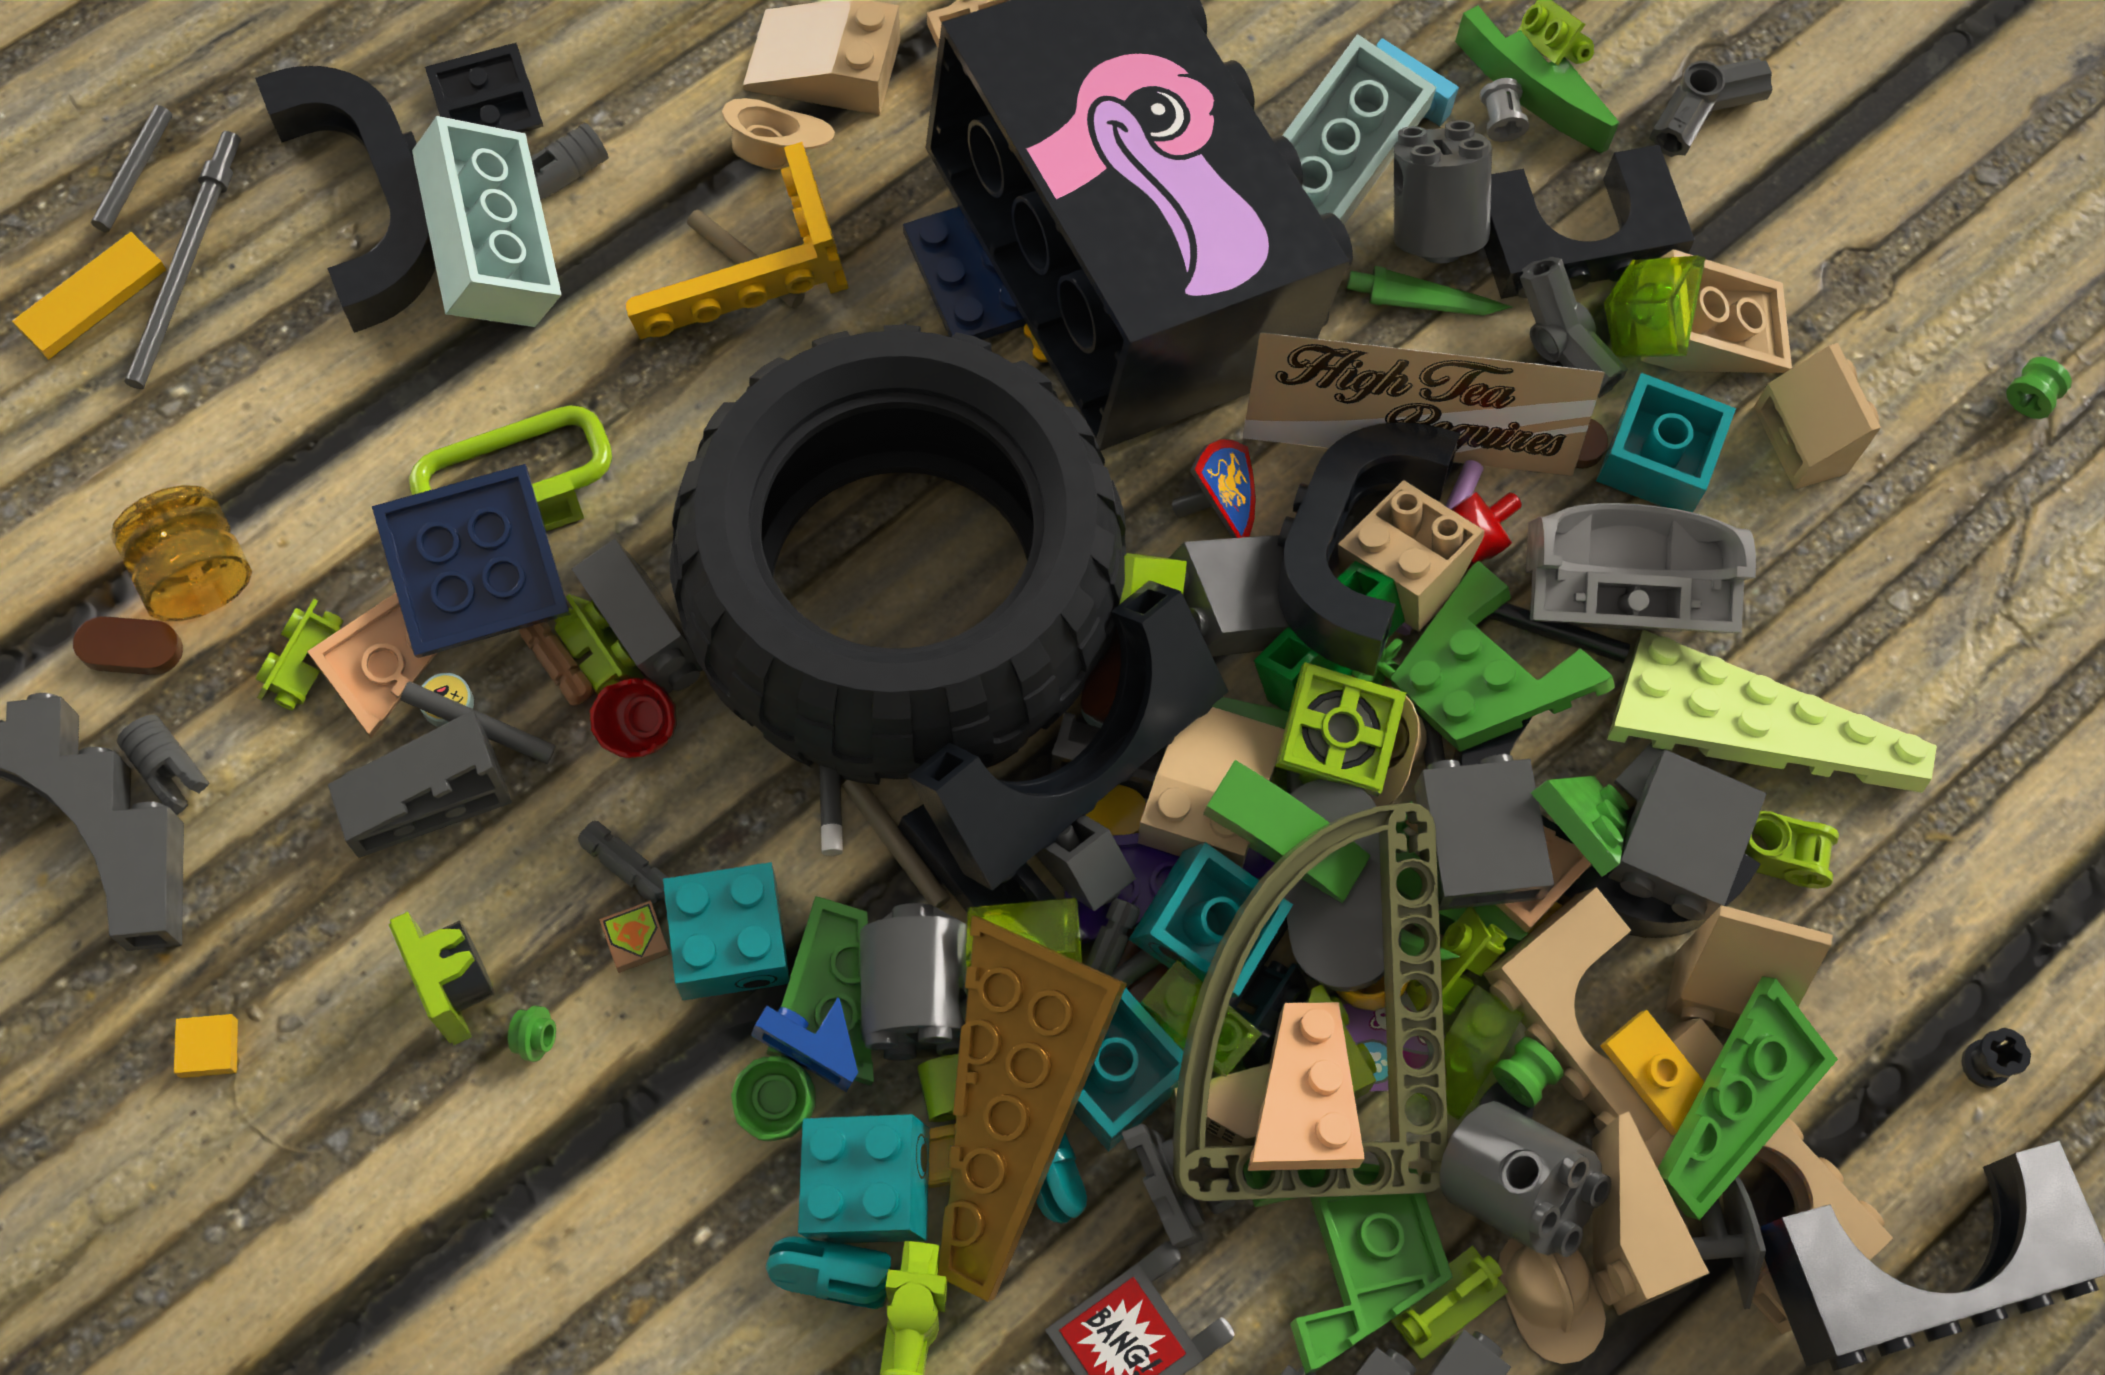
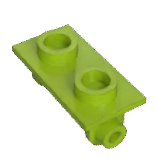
[1517,0,1594,65]
[554,594,645,694]
[255,599,344,711]
[1406,907,1508,1015]
[1391,1245,1509,1361]

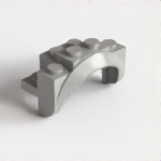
[1526,503,1756,634]

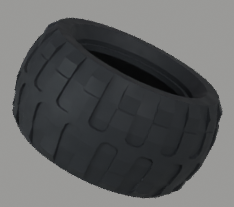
[669,324,1127,785]

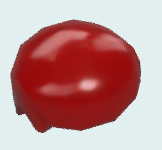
[590,678,677,758]

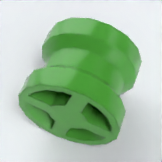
[2006,357,2072,419]
[1492,1037,1564,1108]

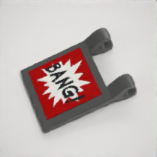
[1045,1241,1235,1375]

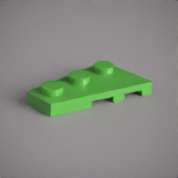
[1531,776,1629,877]
[766,896,874,1086]

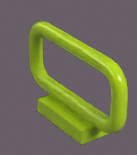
[409,405,613,532]

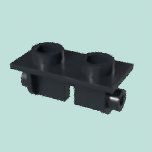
[1216,961,1309,1070]

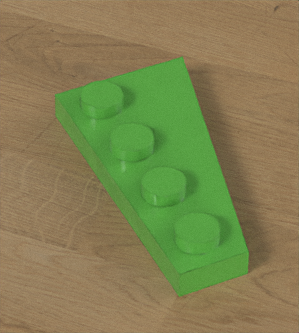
[1658,976,1838,1220]

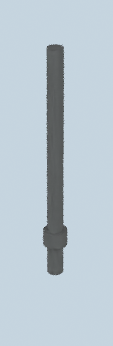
[124,131,241,389]

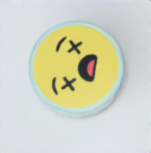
[420,673,474,727]

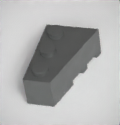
[328,710,512,858]

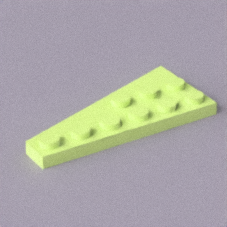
[1607,630,1937,793]

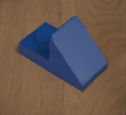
[751,998,858,1092]

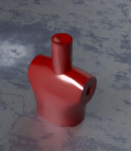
[1451,492,1522,570]

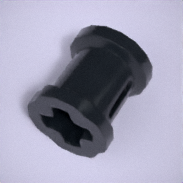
[1961,1028,2031,1088]

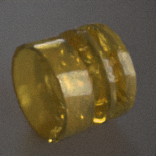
[110,485,252,621]

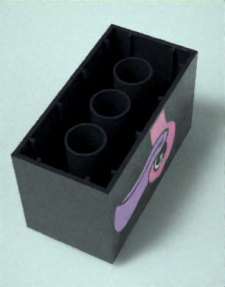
[925,0,1353,451]

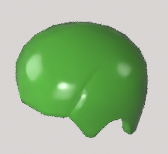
[731,1055,816,1141]

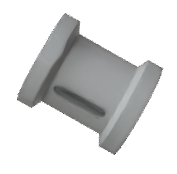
[1480,78,1529,142]

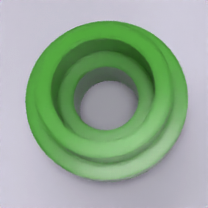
[508,1006,556,1062]

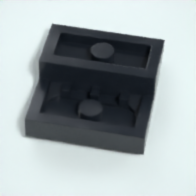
[425,42,544,133]

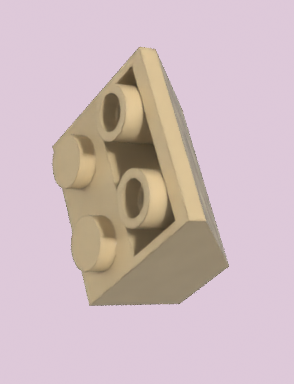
[1754,343,1881,490]
[1338,480,1484,632]

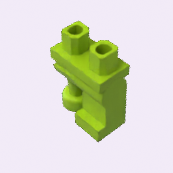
[880,1241,947,1375]

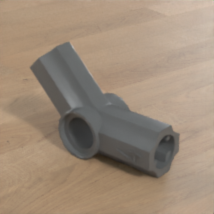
[1649,58,1773,157]
[1520,257,1628,398]

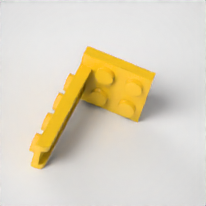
[626,142,849,340]

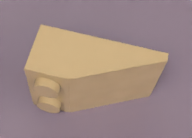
[743,0,900,115]
[1634,249,1792,373]
[1138,707,1285,868]
[1665,905,1833,1030]
[1592,1111,1709,1316]

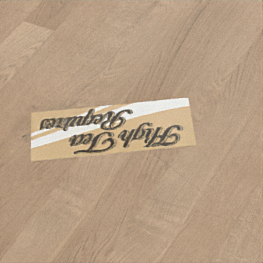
[1243,333,1605,476]

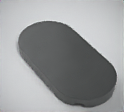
[1284,779,1401,992]

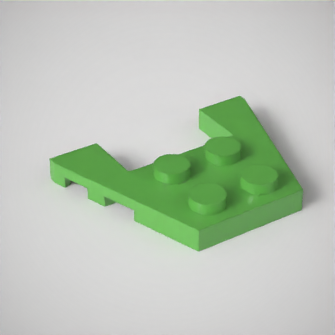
[1390,561,1615,752]
[1243,1158,1453,1375]

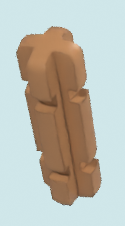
[519,622,594,706]

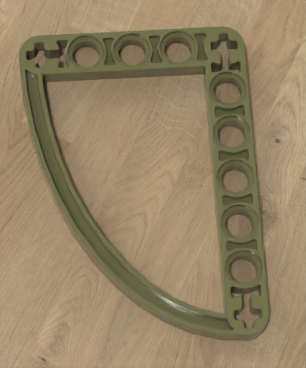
[1173,803,1448,1201]

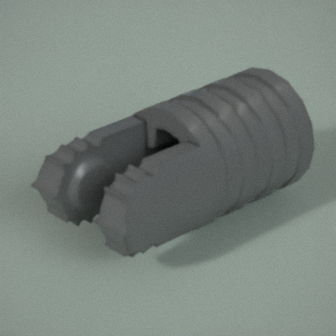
[531,122,609,200]
[117,715,210,815]

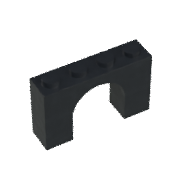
[1484,145,1695,299]

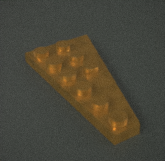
[938,916,1127,1302]

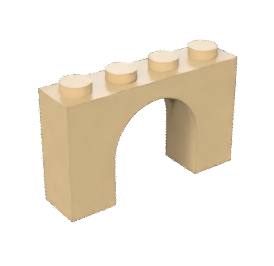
[1483,887,1724,1142]
[1645,1118,1894,1334]

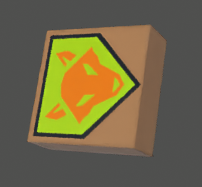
[599,900,670,973]

